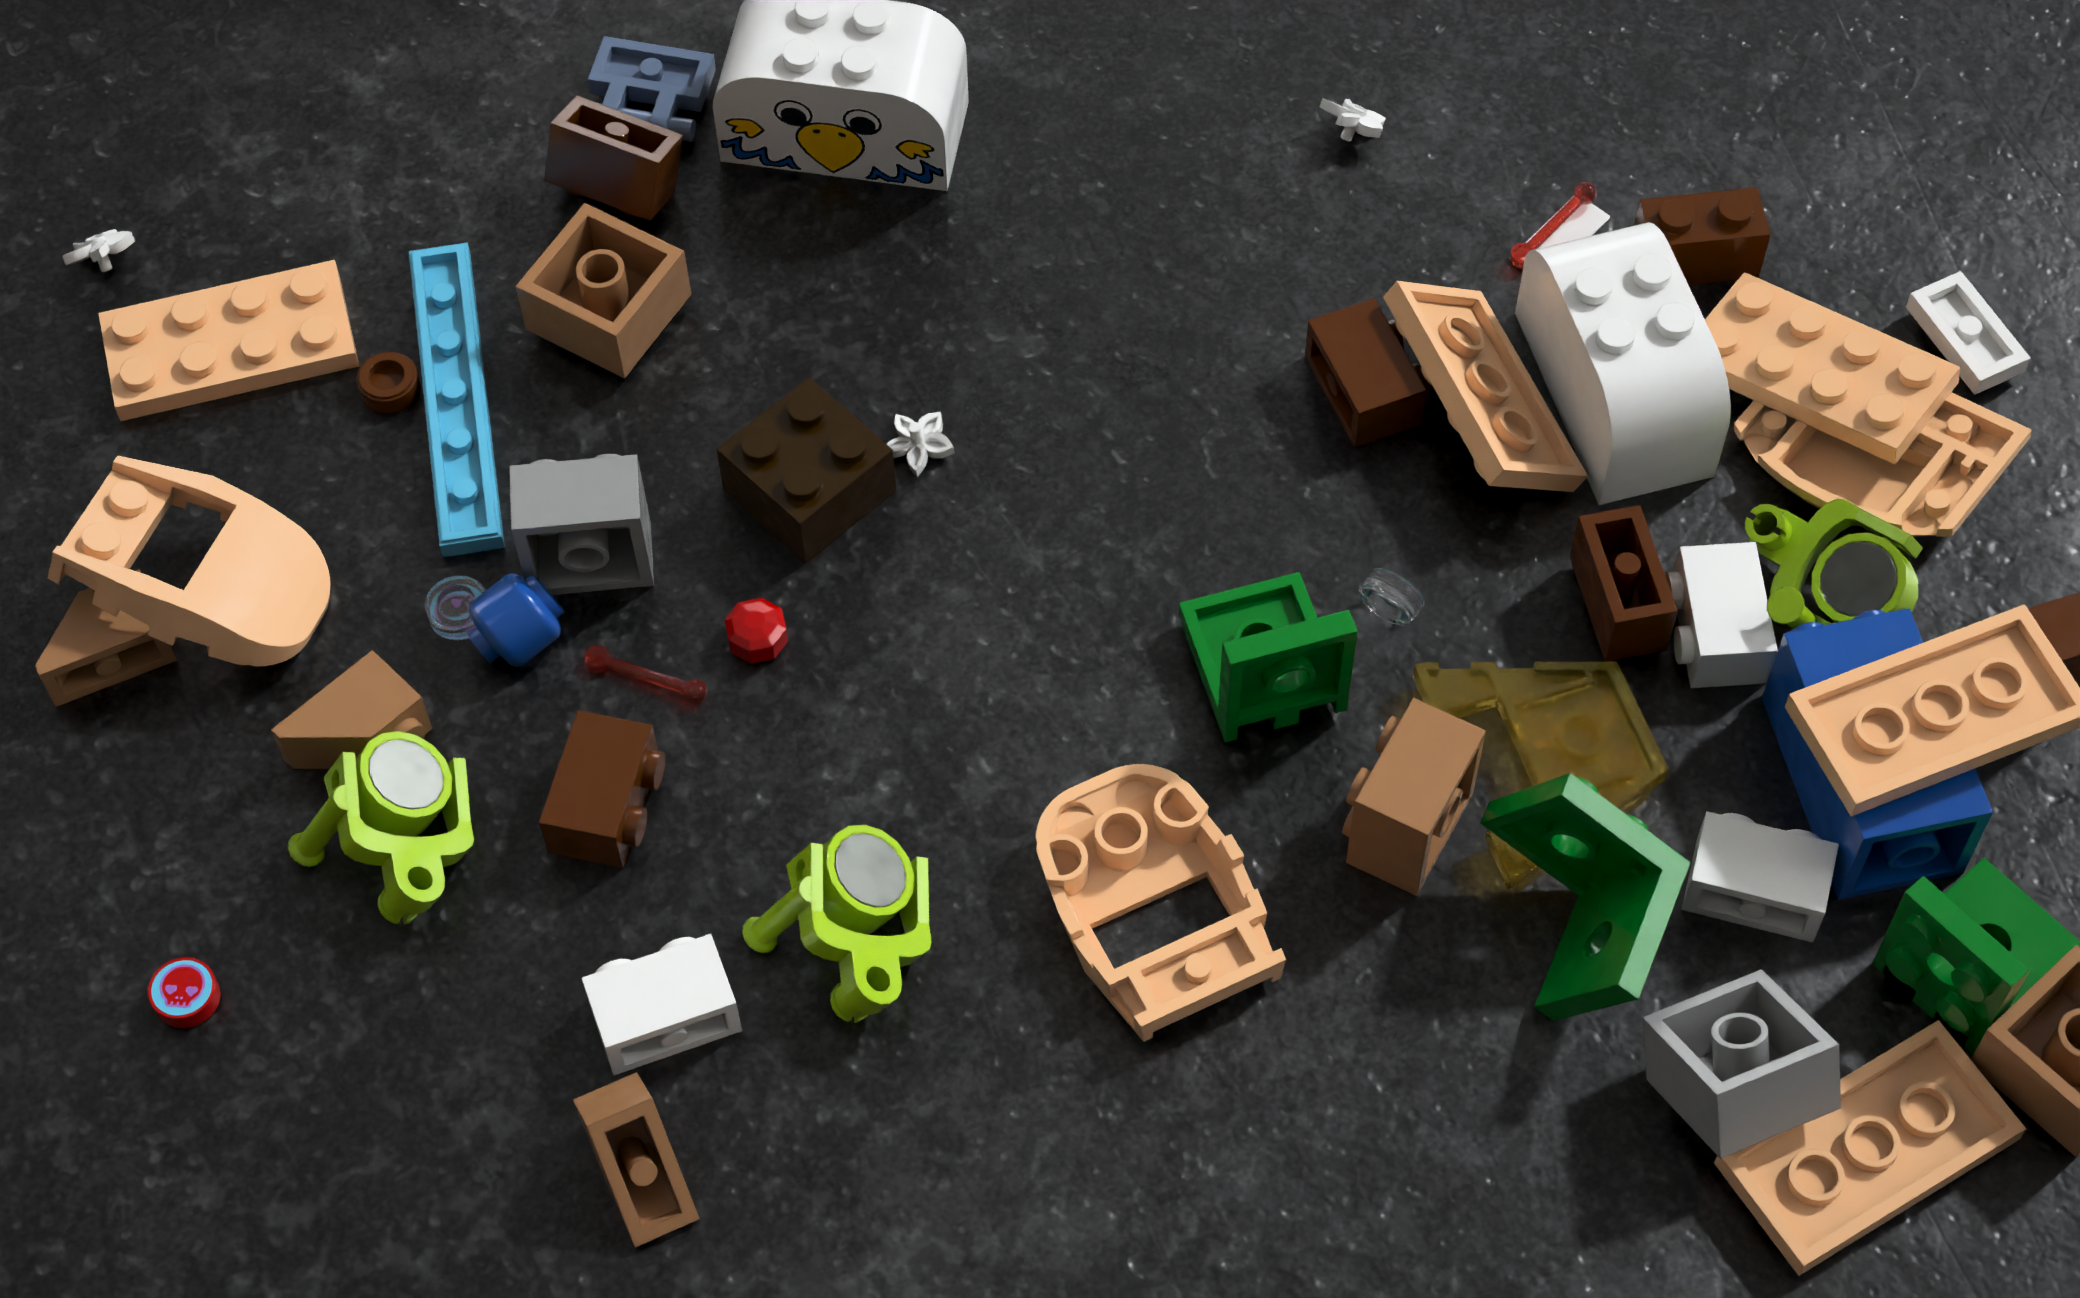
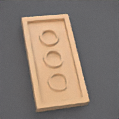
[98,260,359,421]
[1705,272,1960,464]
[1383,281,1588,492]
[1785,604,2080,817]
[1714,1020,2026,1276]

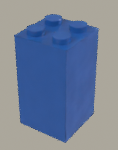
[1762,608,1993,900]

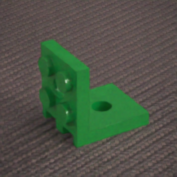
[1178,572,1358,743]
[1480,773,1691,1021]
[1872,858,2080,1055]

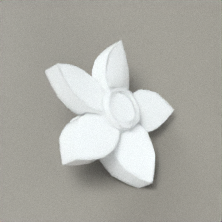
[1319,98,1386,141]
[62,229,135,272]
[887,412,955,477]

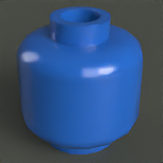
[467,573,564,667]

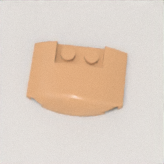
[1734,392,2032,537]

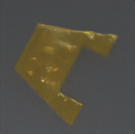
[1413,662,1669,889]

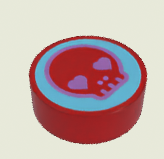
[148,957,221,1028]

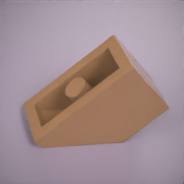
[35,569,177,707]
[271,650,432,769]
[573,1072,700,1247]

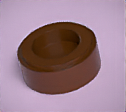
[356,352,421,413]

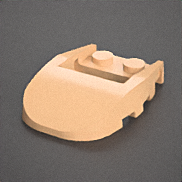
[48,456,330,667]
[1036,764,1286,1042]

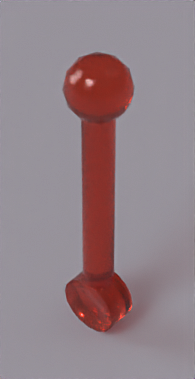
[1510,182,1597,269]
[584,645,708,704]

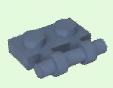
[588,36,716,142]

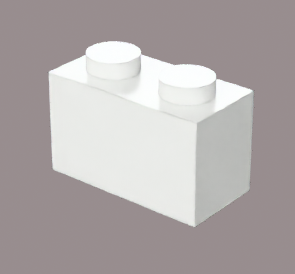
[1665,542,1778,688]
[1681,811,1839,943]
[582,934,742,1075]

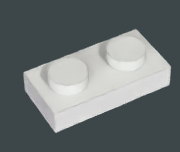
[1906,271,2031,395]

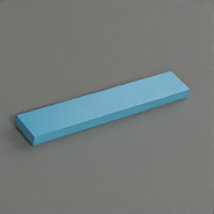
[409,242,505,557]

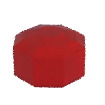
[724,598,788,664]

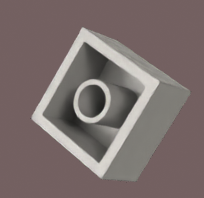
[510,454,654,595]
[1643,969,1841,1159]

